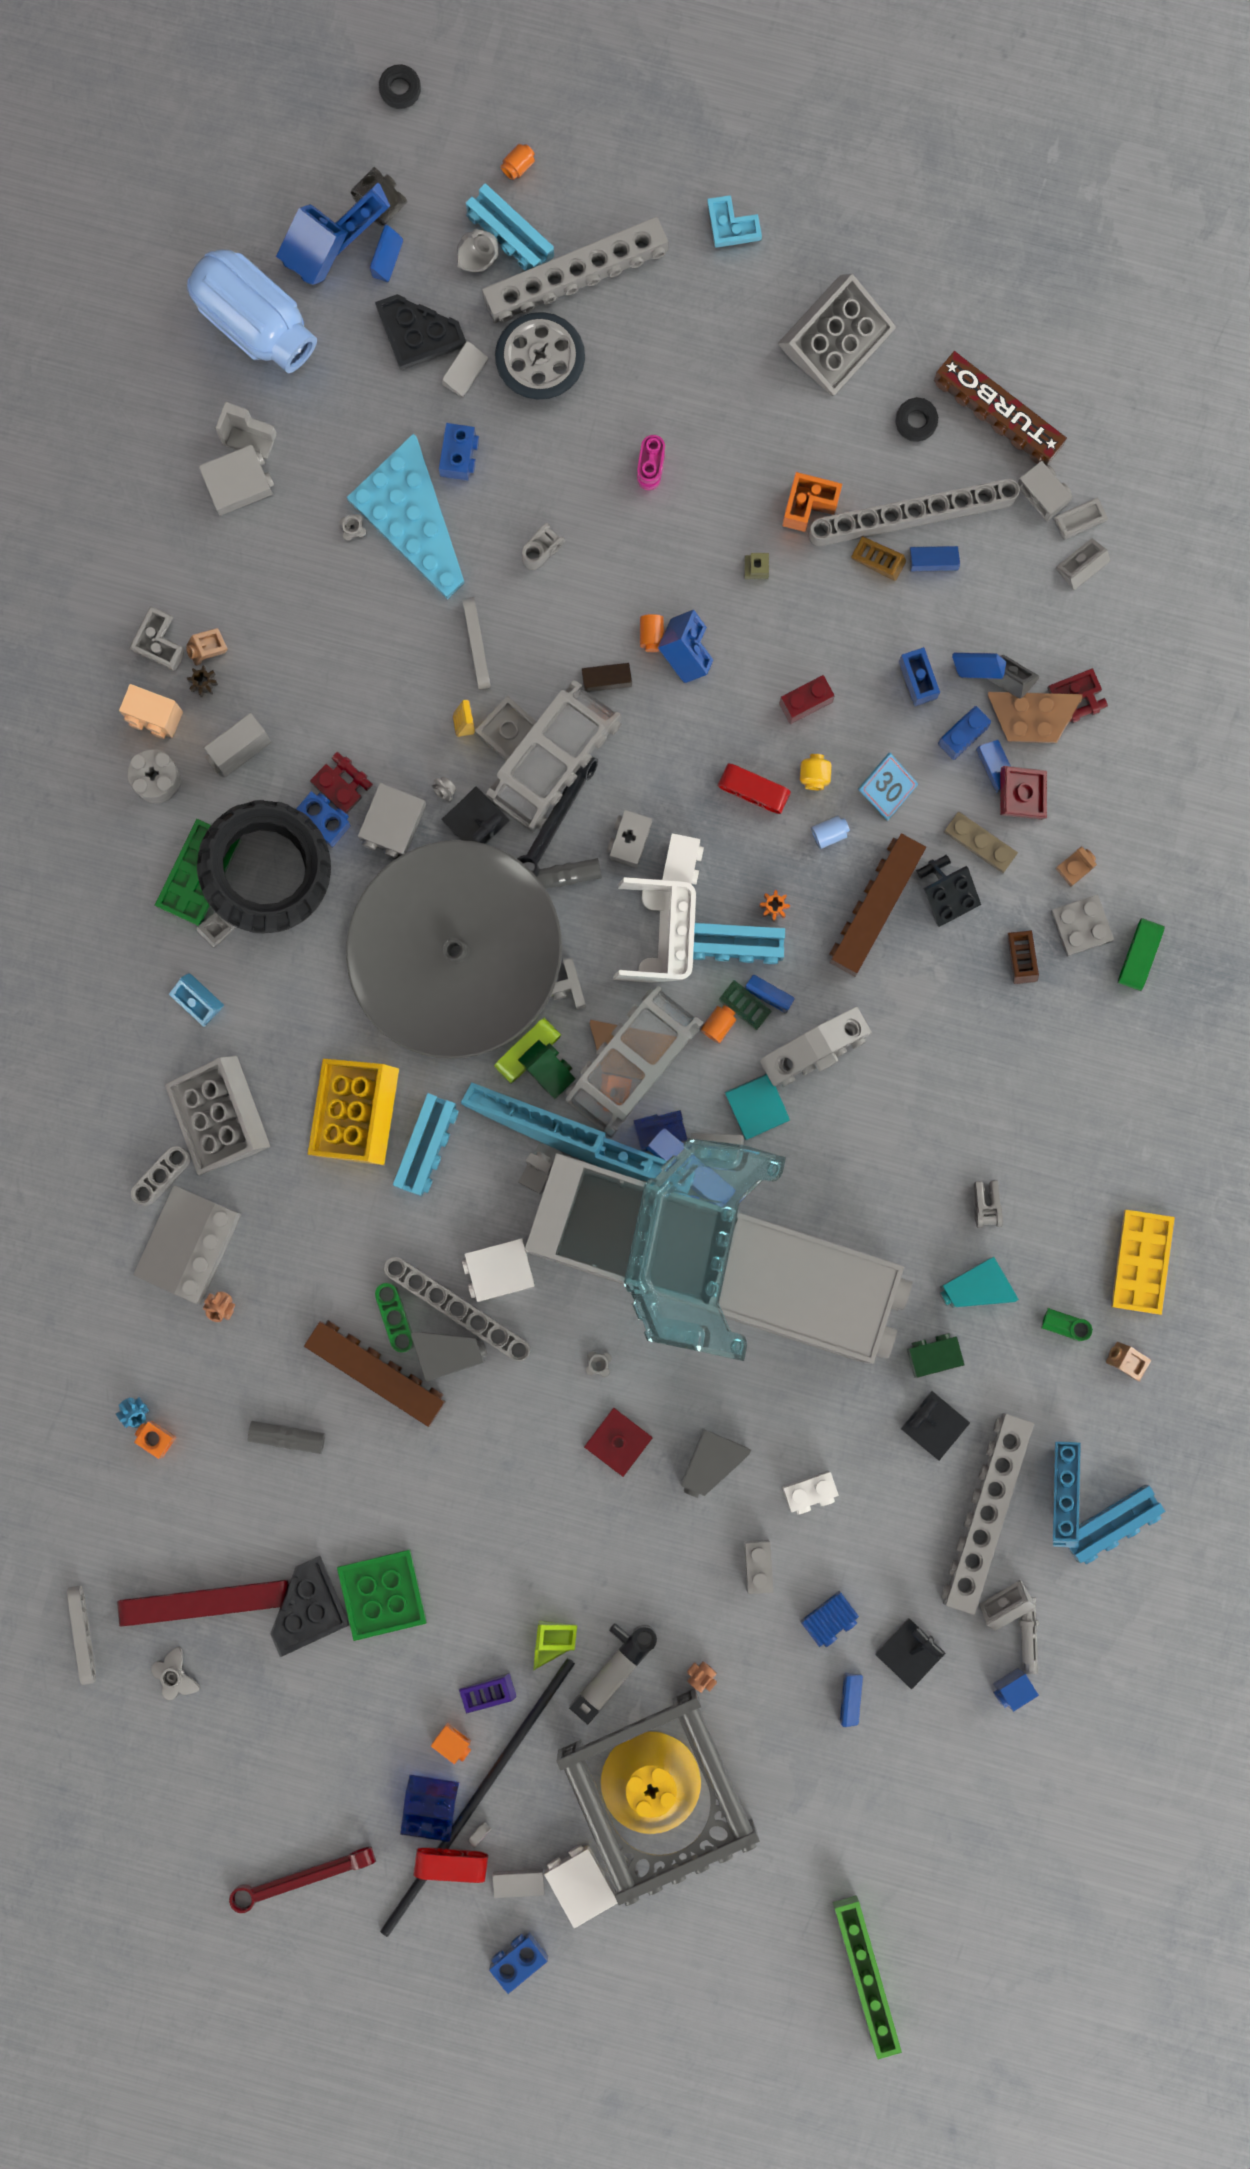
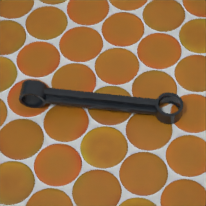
[517,756,598,877]

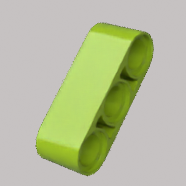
[494,1017,561,1084]

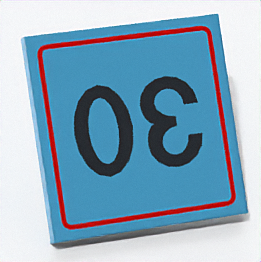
[858,753,918,820]

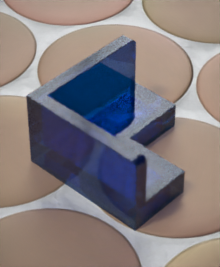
[633,1110,687,1152]

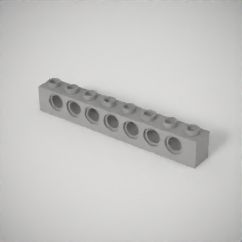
[482,217,669,324]
[941,1413,1034,1615]

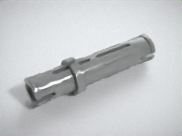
[1019,1597,1039,1674]

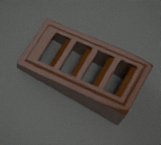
[1008,930,1039,984]

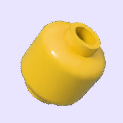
[799,754,832,791]

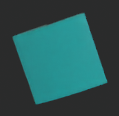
[724,1074,790,1140]

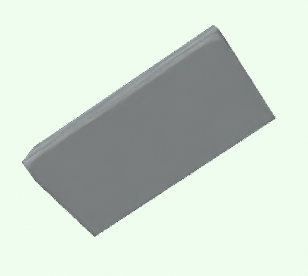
[442,341,488,398]
[1056,538,1110,590]
[979,1580,1036,1630]
[492,1869,544,1898]

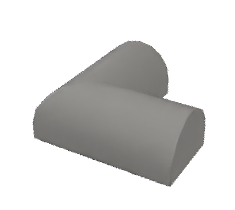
[129,606,184,670]

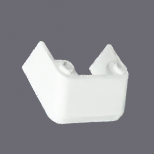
[613,877,696,983]

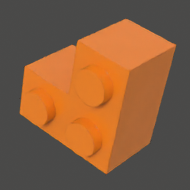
[782,472,842,532]

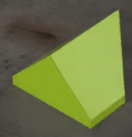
[533,1621,577,1671]

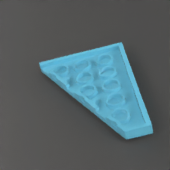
[347,434,465,600]

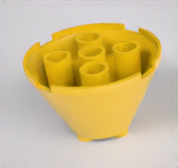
[601,1731,701,1834]

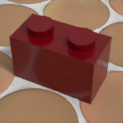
[779,675,835,725]

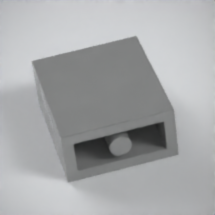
[199,445,274,516]
[204,713,272,777]
[358,783,427,859]

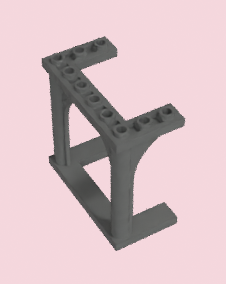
[556,1688,760,1906]

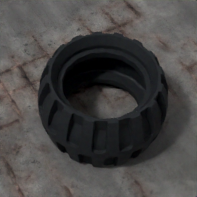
[197,800,331,934]

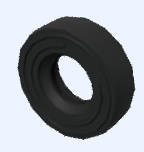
[379,64,421,109]
[895,397,939,442]

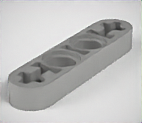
[462,597,491,690]
[67,1586,96,1685]

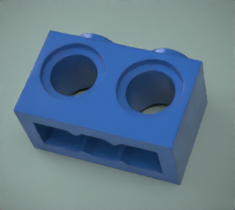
[296,791,351,848]
[489,1932,548,1994]

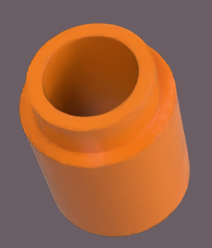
[500,144,535,180]

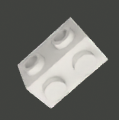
[662,834,704,885]
[782,1471,839,1515]

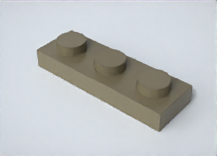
[944,811,1018,873]

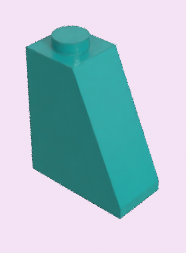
[940,1257,1019,1308]

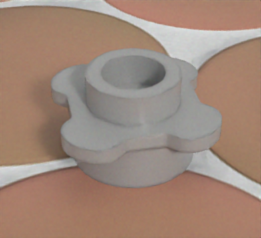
[339,514,366,541]
[432,777,456,801]
[586,1351,612,1377]

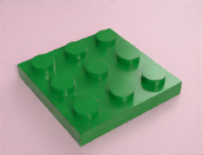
[337,1549,427,1641]

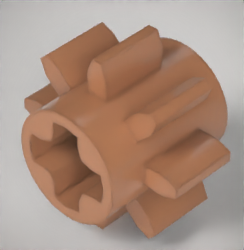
[203,1291,235,1322]
[687,1661,717,1693]

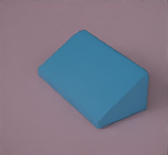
[169,973,224,1027]

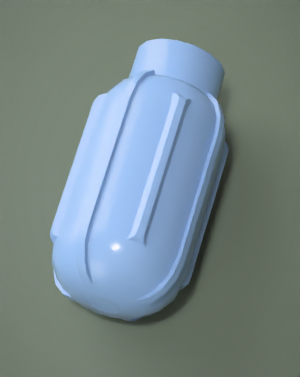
[187,249,317,373]

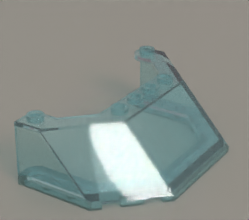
[624,1138,786,1361]

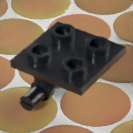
[441,786,510,844]
[916,854,981,927]
[901,1391,970,1461]
[875,1618,946,1690]

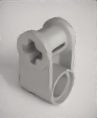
[522,523,565,570]

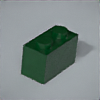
[518,1040,576,1099]
[907,1333,965,1378]

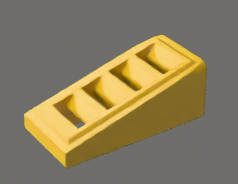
[453,699,475,737]

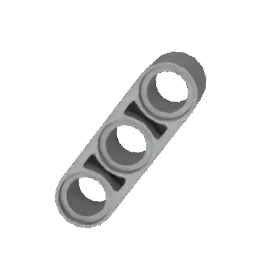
[131,1146,191,1206]

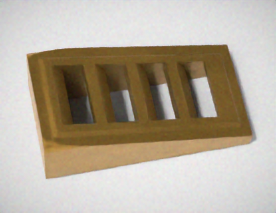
[851,536,906,581]

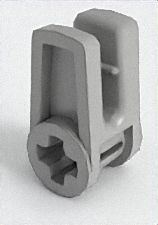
[974,1180,1003,1228]

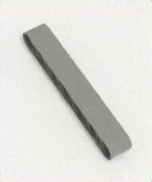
[384,1257,530,1361]

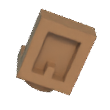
[186,628,228,666]
[1055,846,1097,887]
[1106,1342,1151,1382]

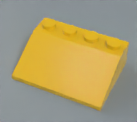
[307,1059,399,1165]

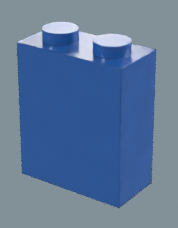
[276,204,348,285]

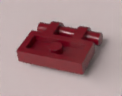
[1047,668,1108,723]
[310,752,373,814]

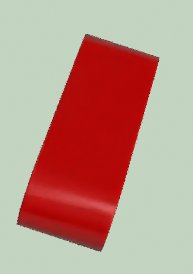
[717,763,791,814]
[413,1847,488,1883]

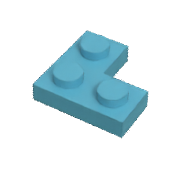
[707,195,762,248]

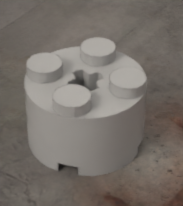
[128,750,181,803]

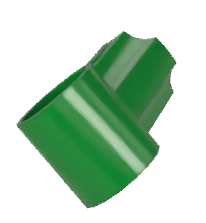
[1041,1308,1093,1341]

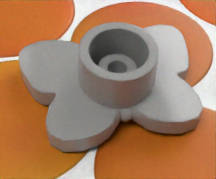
[151,1647,200,1700]

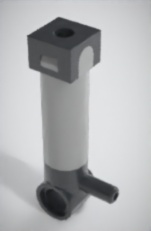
[569,1623,657,1725]

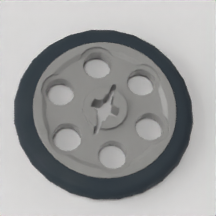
[495,312,585,400]

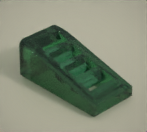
[719,980,772,1030]

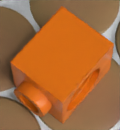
[134,1421,177,1459]
[431,1722,471,1765]

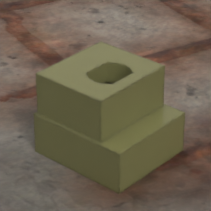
[745,553,769,579]

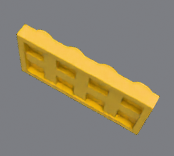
[1111,1210,1175,1315]

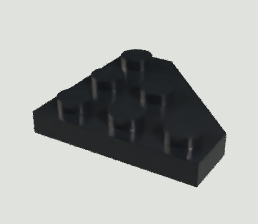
[375,294,466,370]
[270,1556,349,1657]

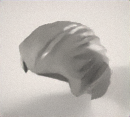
[457,229,499,272]

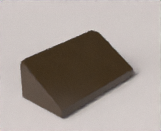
[582,663,632,692]

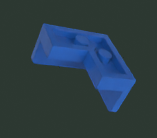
[658,609,713,683]

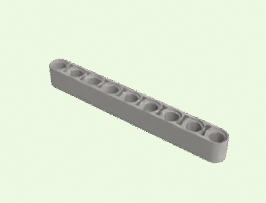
[809,479,1020,546]

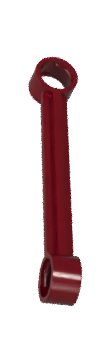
[229,1846,376,1913]

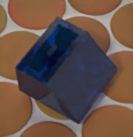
[400,1775,459,1842]

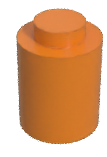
[640,614,664,652]
[700,1005,736,1044]

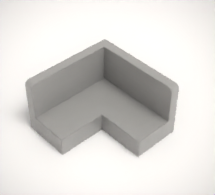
[215,402,277,460]

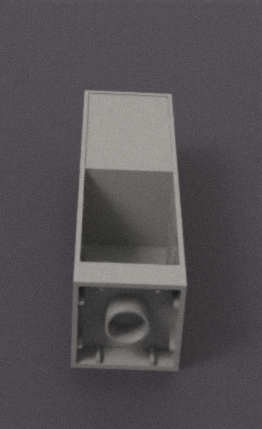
[525,1153,912,1364]

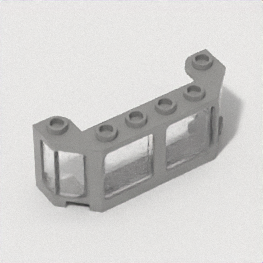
[486,680,622,833]
[565,986,704,1138]

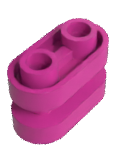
[637,435,665,490]

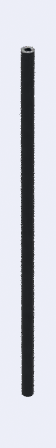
[380,1658,575,1937]

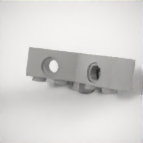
[760,1007,872,1087]

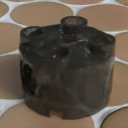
[351,167,407,227]

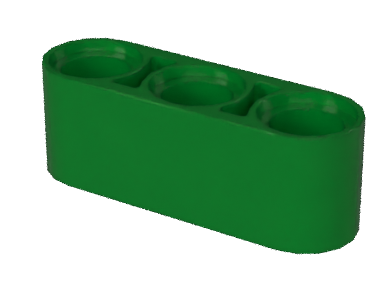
[1117,918,1165,991]
[375,1283,414,1352]

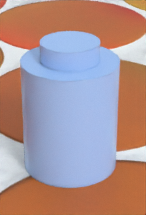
[811,815,850,849]

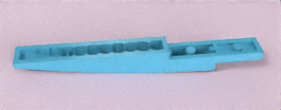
[461,1082,696,1196]

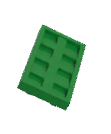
[154,818,242,926]

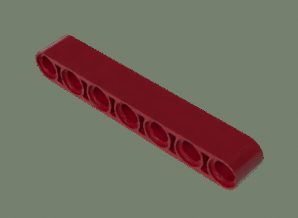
[117,1580,288,1627]

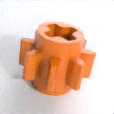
[759,890,790,922]

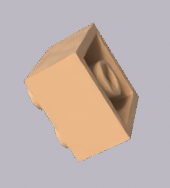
[119,684,183,739]

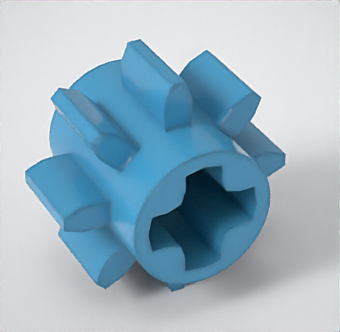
[116,1397,149,1428]

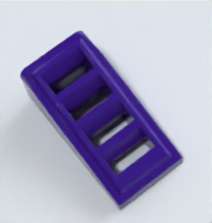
[459,1673,516,1714]

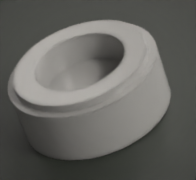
[468,1823,492,1848]

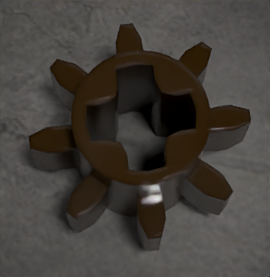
[187,665,218,697]

